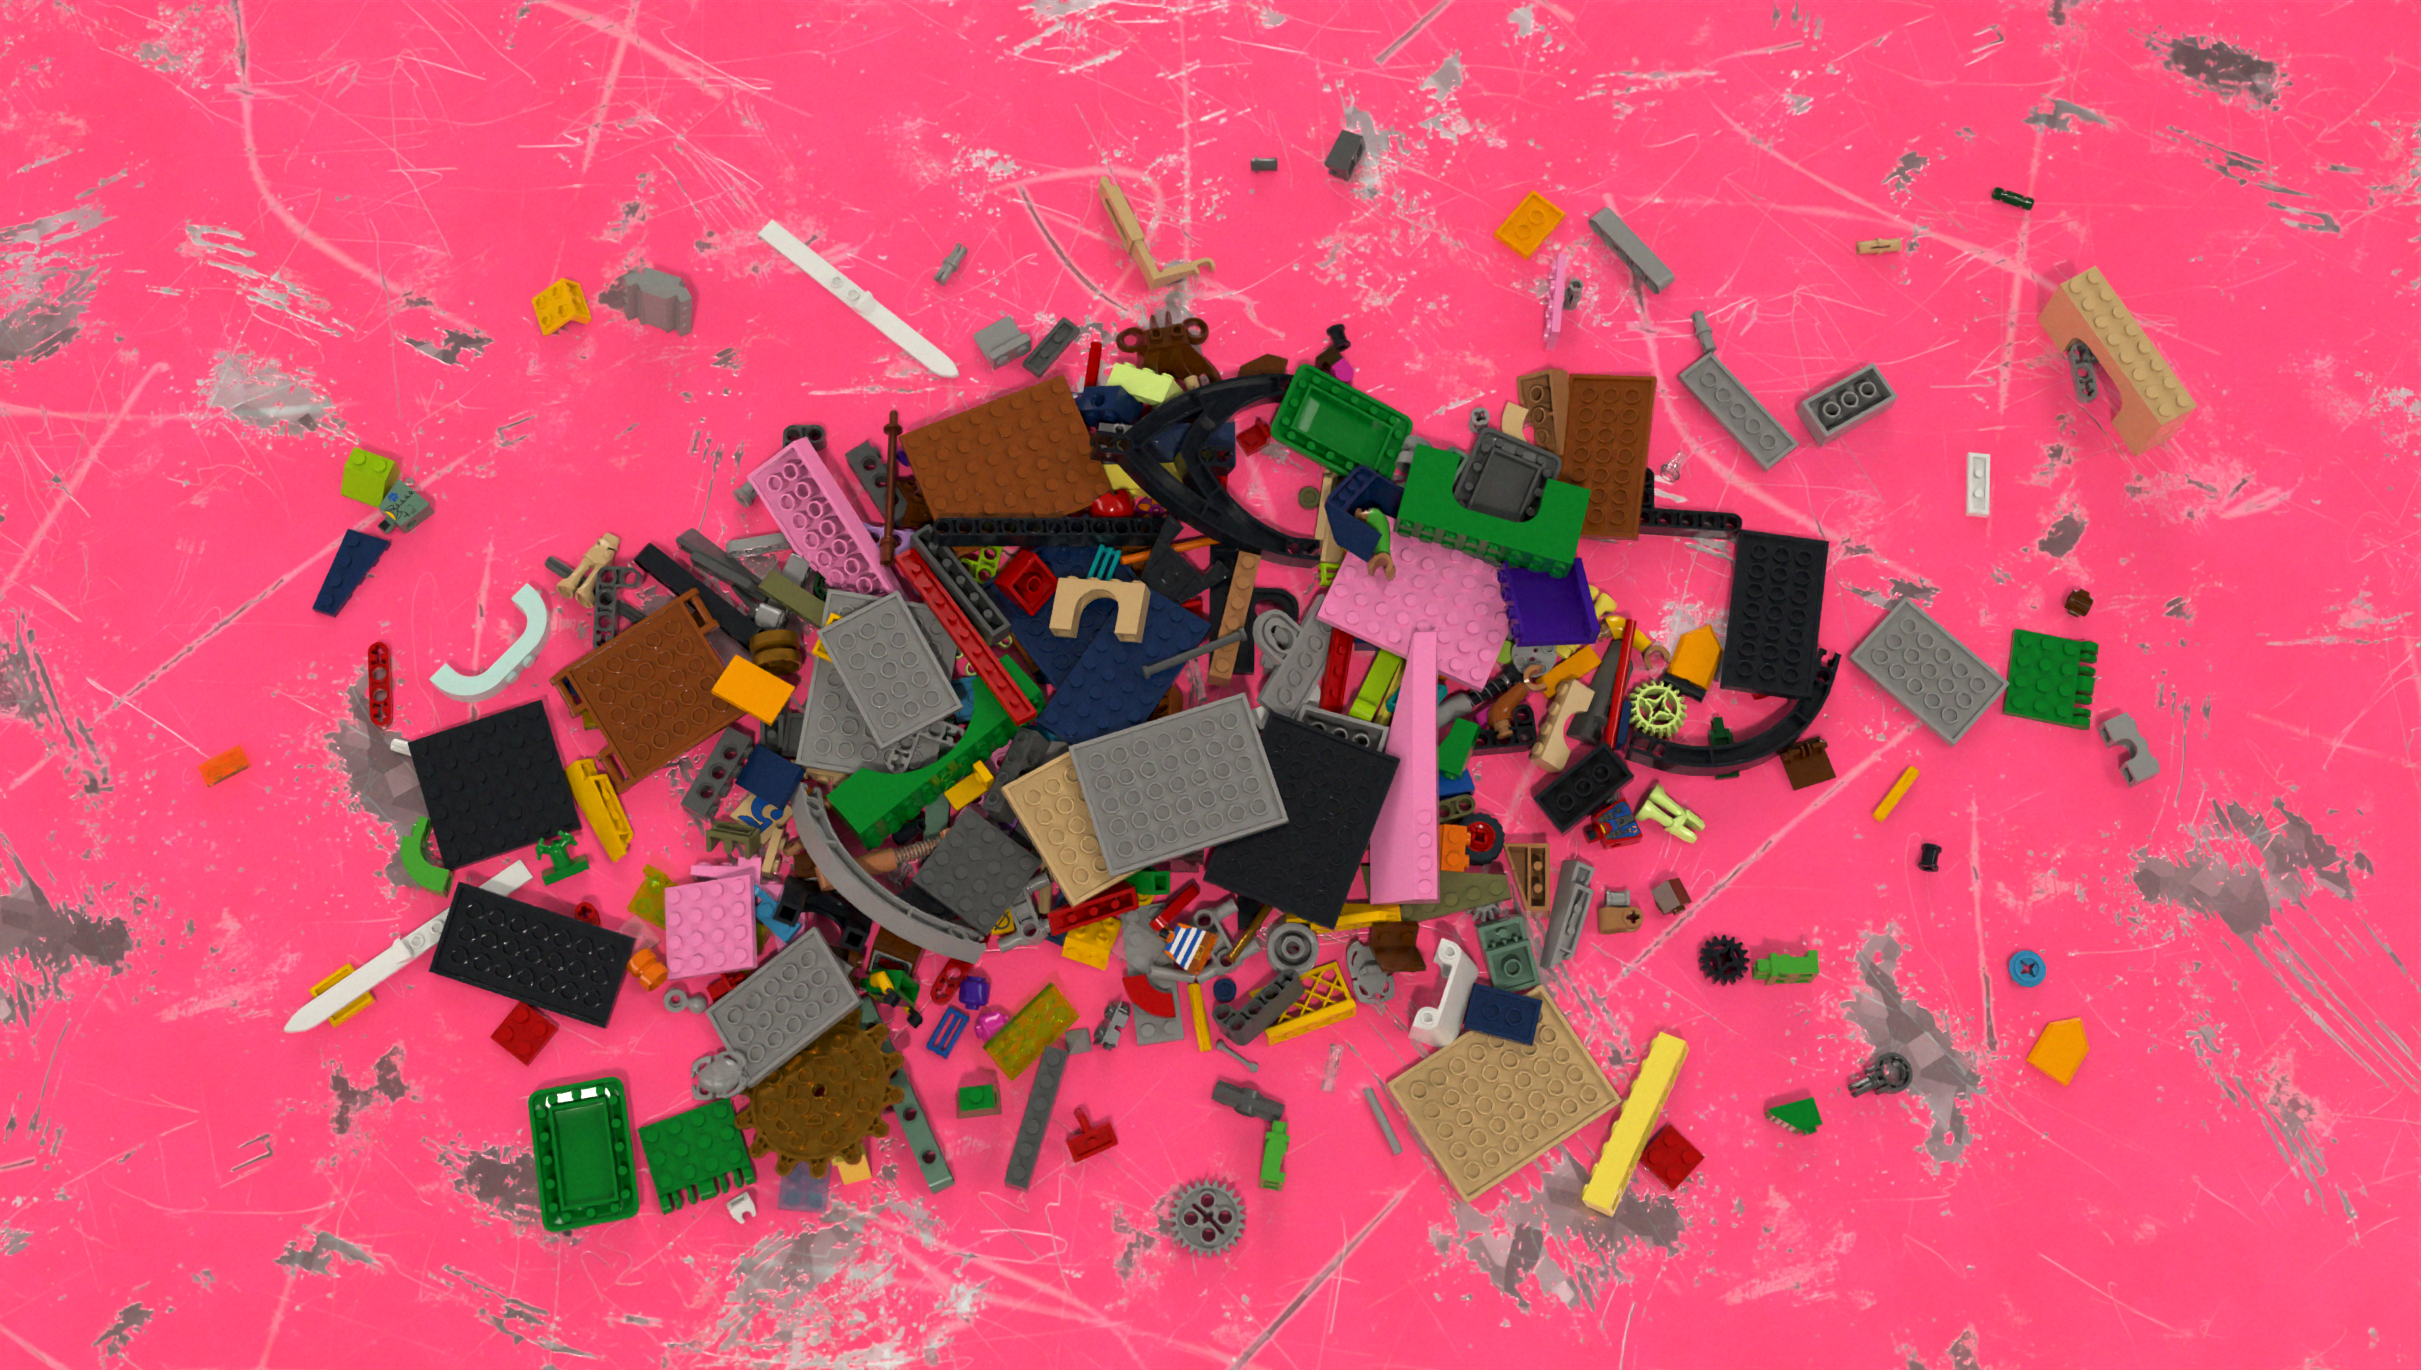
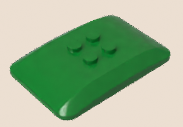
[1270,364,1413,481]
[528,1077,640,1232]

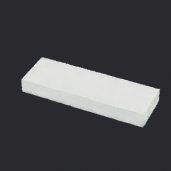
[1965,452,1990,518]

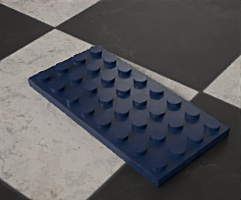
[1036,579,1212,746]

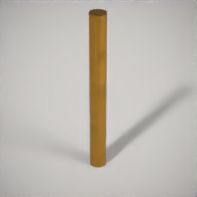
[1227,905,1273,963]

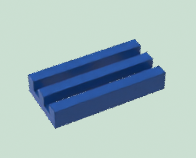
[926,1007,970,1060]

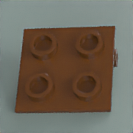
[1780,736,1836,791]

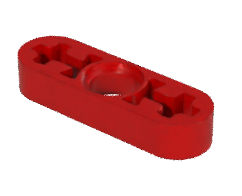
[1148,883,1200,933]

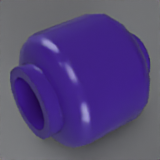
[958,976,991,1011]

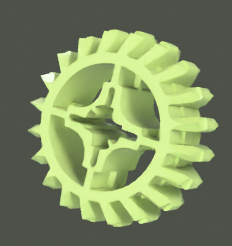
[1628,680,1687,739]

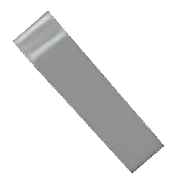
[1589,207,1675,294]

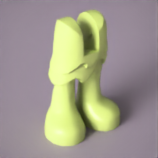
[1634,783,1705,844]

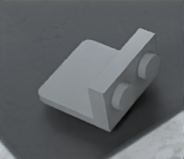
[974,316,1031,370]

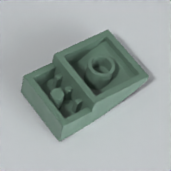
[1474,913,1540,992]

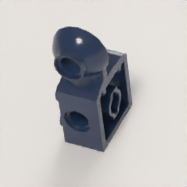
[1071,385,1143,429]

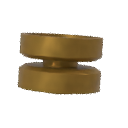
[749,629,802,677]

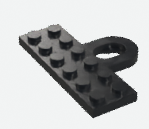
[1209,545,1299,675]

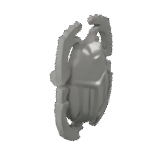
[1346,941,1395,1004]
[691,1051,749,1101]

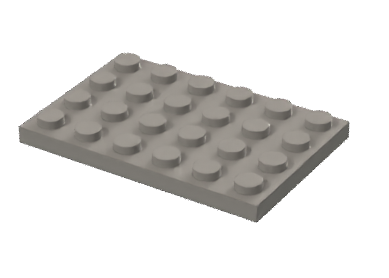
[816,590,963,751]
[1848,596,2010,748]
[705,926,863,1088]

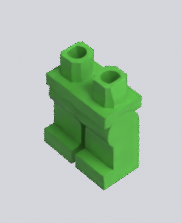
[1752,950,1819,985]
[1258,1121,1290,1192]

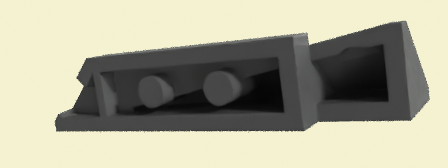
[1566,640,1633,747]

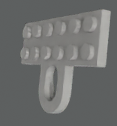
[1253,594,1333,720]

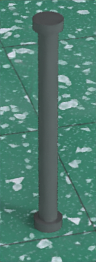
[1141,628,1247,679]

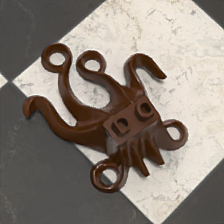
[1116,311,1222,423]

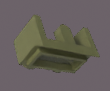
[706,821,761,859]

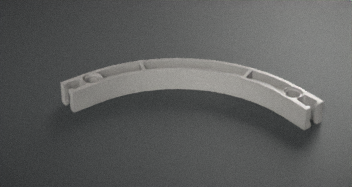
[790,782,987,964]

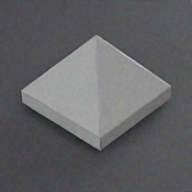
[1065,1028,1092,1055]

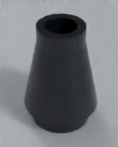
[892,819,926,846]

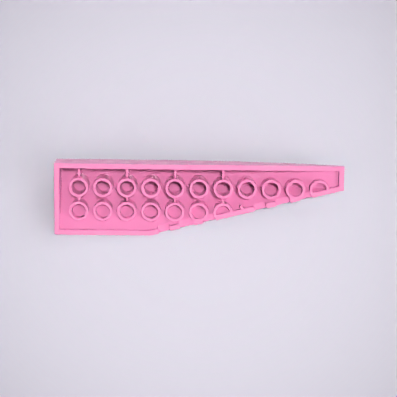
[746,437,910,602]
[1370,632,1440,905]

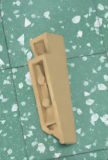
[1314,468,1345,571]

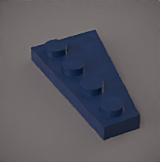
[312,529,391,618]

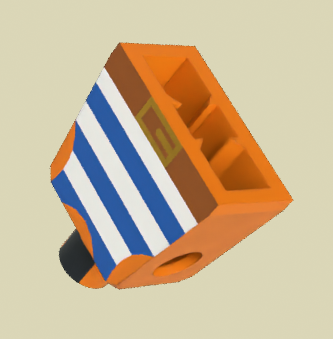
[1159,923,1219,975]

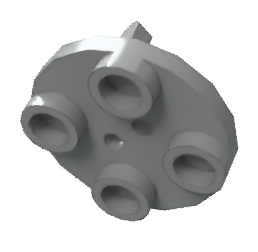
[1511,642,1557,678]

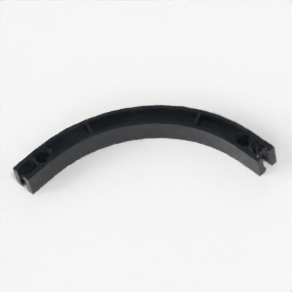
[1625,648,1841,776]

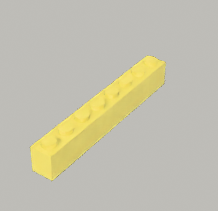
[1582,1032,1690,1217]

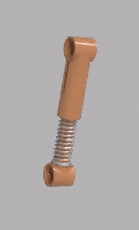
[815,827,952,891]

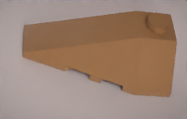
[1517,368,1569,456]

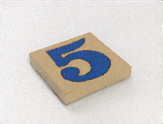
[730,793,793,847]

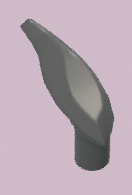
[731,585,760,622]

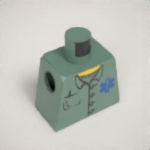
[377,479,435,535]

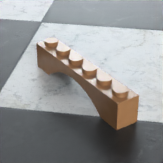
[1207,551,1261,688]

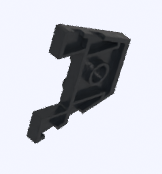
[1139,514,1233,605]

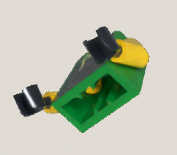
[859,969,923,1029]

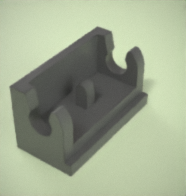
[1325,130,1366,182]

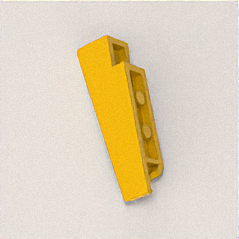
[564,758,633,862]
[1286,904,1402,935]

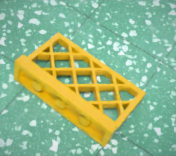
[1249,961,1356,1046]

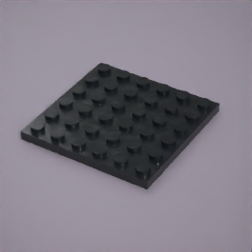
[408,700,582,872]

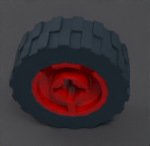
[1458,813,1505,866]

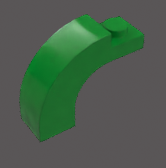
[1125,866,1170,895]

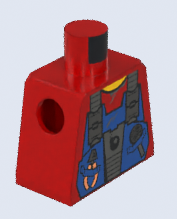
[1584,797,1643,850]

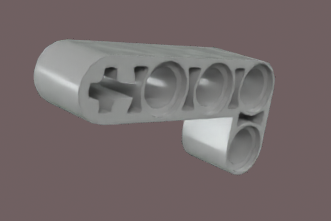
[755,552,813,631]

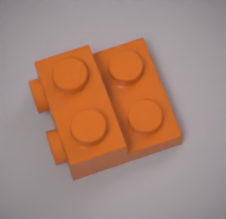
[1439,824,1471,872]

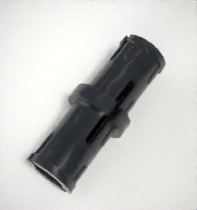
[1661,671,1707,703]

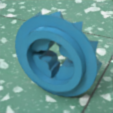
[2008,951,2046,988]

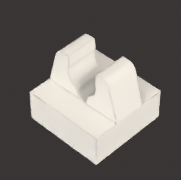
[726,1191,756,1224]

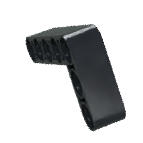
[1639,467,1742,540]

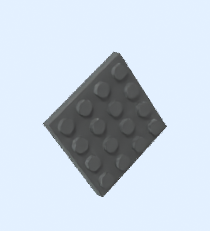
[911,807,1042,937]

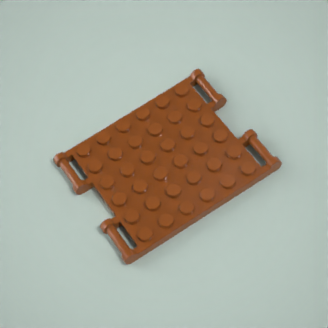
[549,588,748,795]

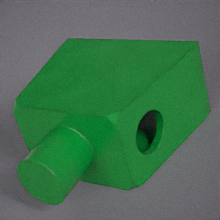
[955,1085,1002,1119]

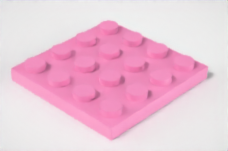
[665,874,757,981]

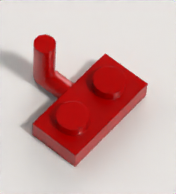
[1065,1108,1119,1163]

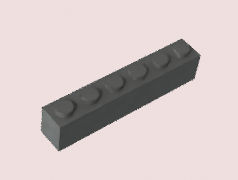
[909,524,1011,648]
[1004,1045,1069,1193]

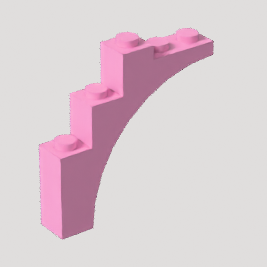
[690,854,808,954]

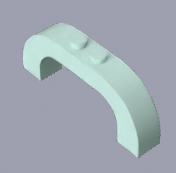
[430,583,551,703]

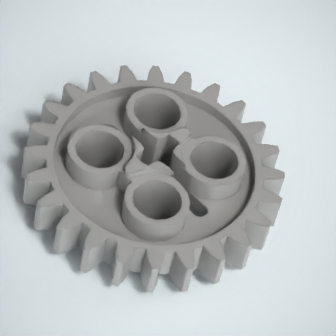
[1169,1179,1247,1259]

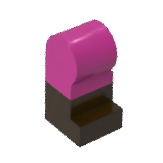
[1315,346,1354,386]

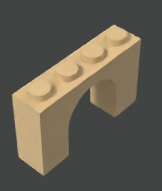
[1049,576,1151,643]

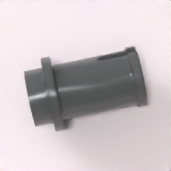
[1251,156,1277,173]

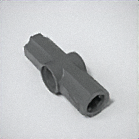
[1211,1080,1285,1123]

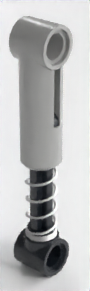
[1438,664,1533,729]

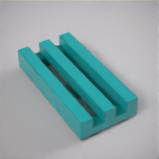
[1087,544,1122,581]

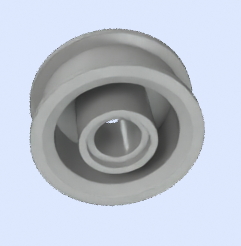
[1267,923,1319,976]

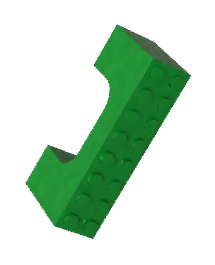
[1393,443,1591,578]

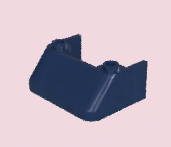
[1324,465,1404,563]

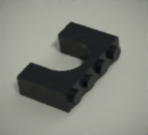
[772,875,872,954]

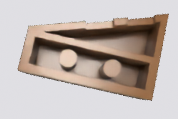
[1503,843,1550,918]

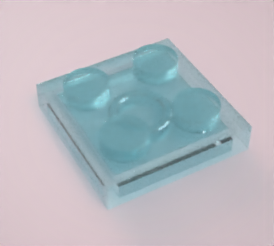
[777,1162,832,1214]

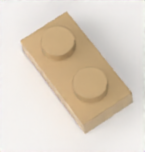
[761,828,788,879]

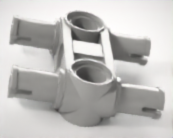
[997,871,1052,953]
[1186,898,1261,985]

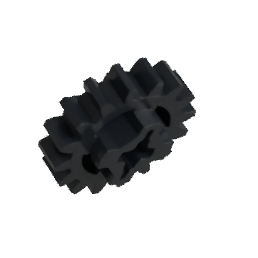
[1698,935,1750,986]

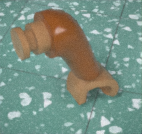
[1487,664,1547,739]

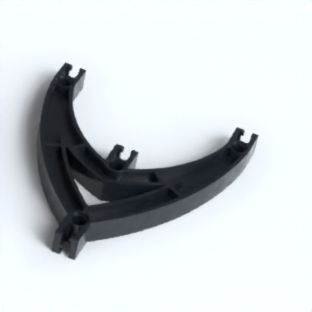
[1090,374,1321,569]

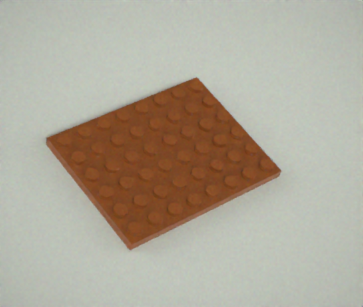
[899,374,1115,559]

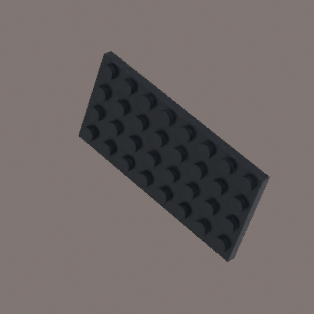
[1719,529,1829,702]
[429,882,637,1029]

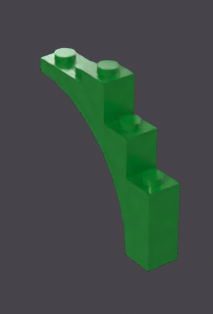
[1438,717,1481,781]

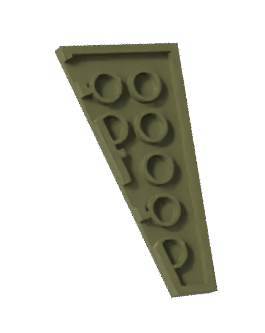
[1361,866,1512,923]

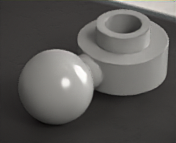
[663,987,707,1014]

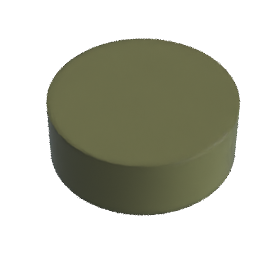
[1298,487,1320,510]

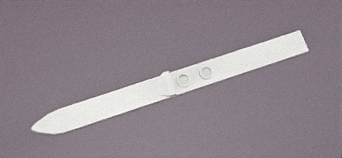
[758,219,959,378]
[284,859,533,1033]

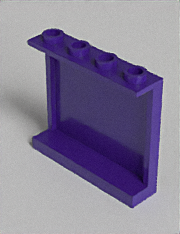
[1497,558,1600,647]

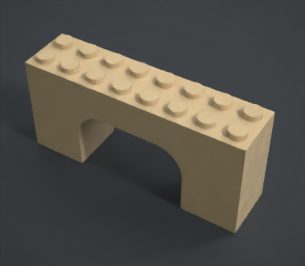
[2037,266,2197,457]

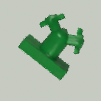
[535,830,590,886]

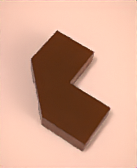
[1237,354,1288,377]

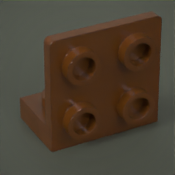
[896,479,934,528]
[1368,921,1426,973]

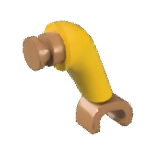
[1597,616,1671,671]

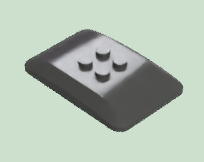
[1453,428,1562,569]

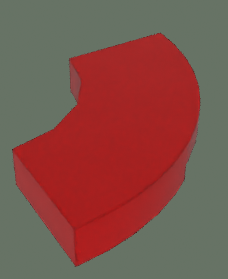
[1122,974,1176,1018]

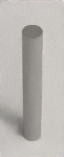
[1363,1087,1403,1156]

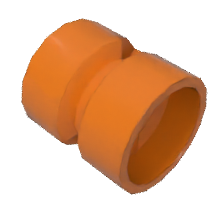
[627,947,669,992]

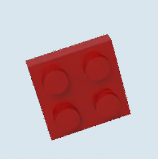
[490,1001,559,1067]
[1639,1124,1705,1192]

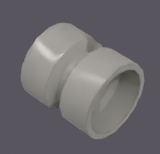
[1395,435,1432,475]

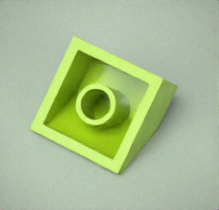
[340,447,401,508]

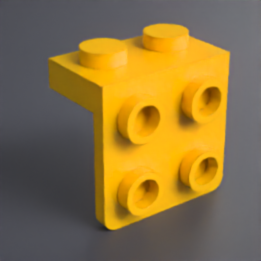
[1061,917,1122,971]

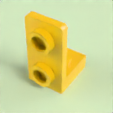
[944,760,994,811]

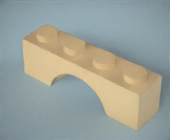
[1529,679,1595,773]

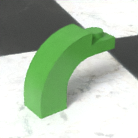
[401,816,454,898]

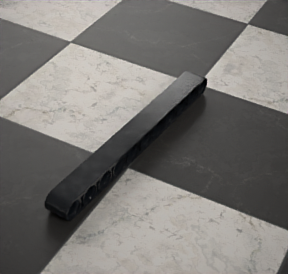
[930,518,1165,547]

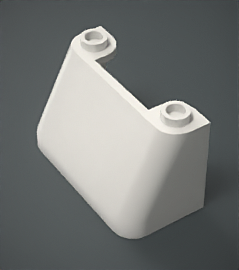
[1408,938,1478,1049]

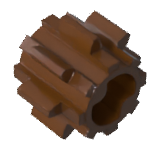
[2064,588,2094,618]

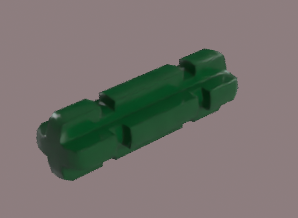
[1992,187,2034,211]

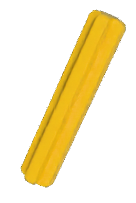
[1873,766,1920,822]
[1188,983,1212,1052]

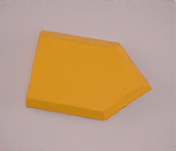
[1667,624,1724,691]
[2026,1017,2090,1087]

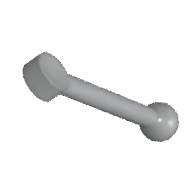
[1216,1041,1259,1073]

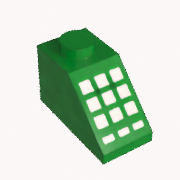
[1764,1097,1823,1136]

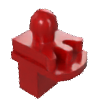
[706,972,747,1002]

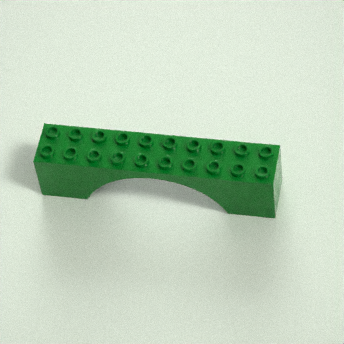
[826,654,1046,852]

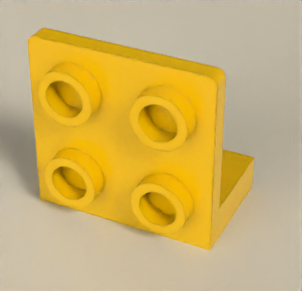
[532,278,592,336]

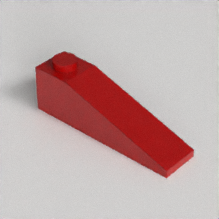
[1047,880,1139,936]

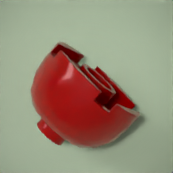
[1089,489,1135,518]

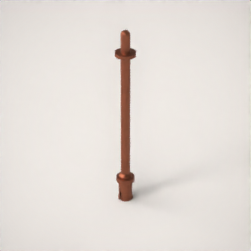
[879,410,903,567]

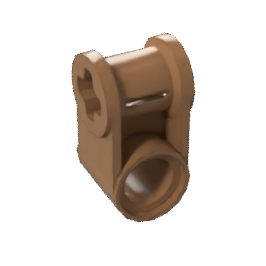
[1597,907,1644,935]

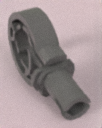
[1848,1052,1913,1098]

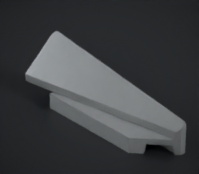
[1540,860,1596,969]

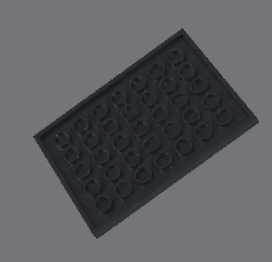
[1203,711,1401,931]

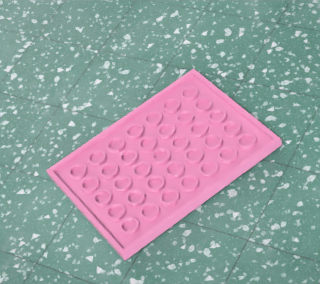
[1316,508,1511,693]

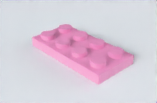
[1543,253,1567,351]

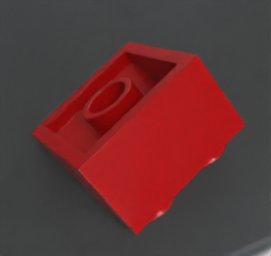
[993,550,1058,617]

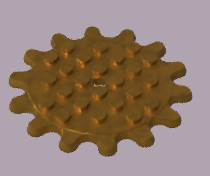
[734,1008,904,1179]

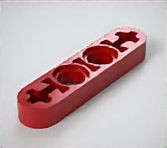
[368,642,393,729]
[930,928,991,1006]

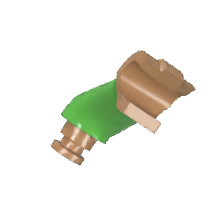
[1354,508,1396,582]

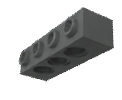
[845,441,908,530]
[680,726,754,822]
[981,727,1050,825]

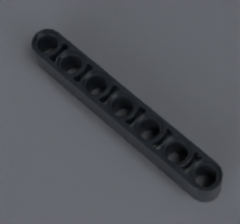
[633,543,764,651]

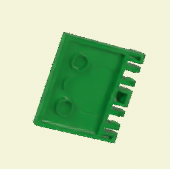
[2003,629,2099,730]
[637,1098,756,1215]

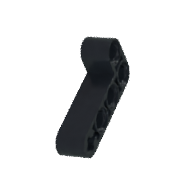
[1471,704,1537,757]

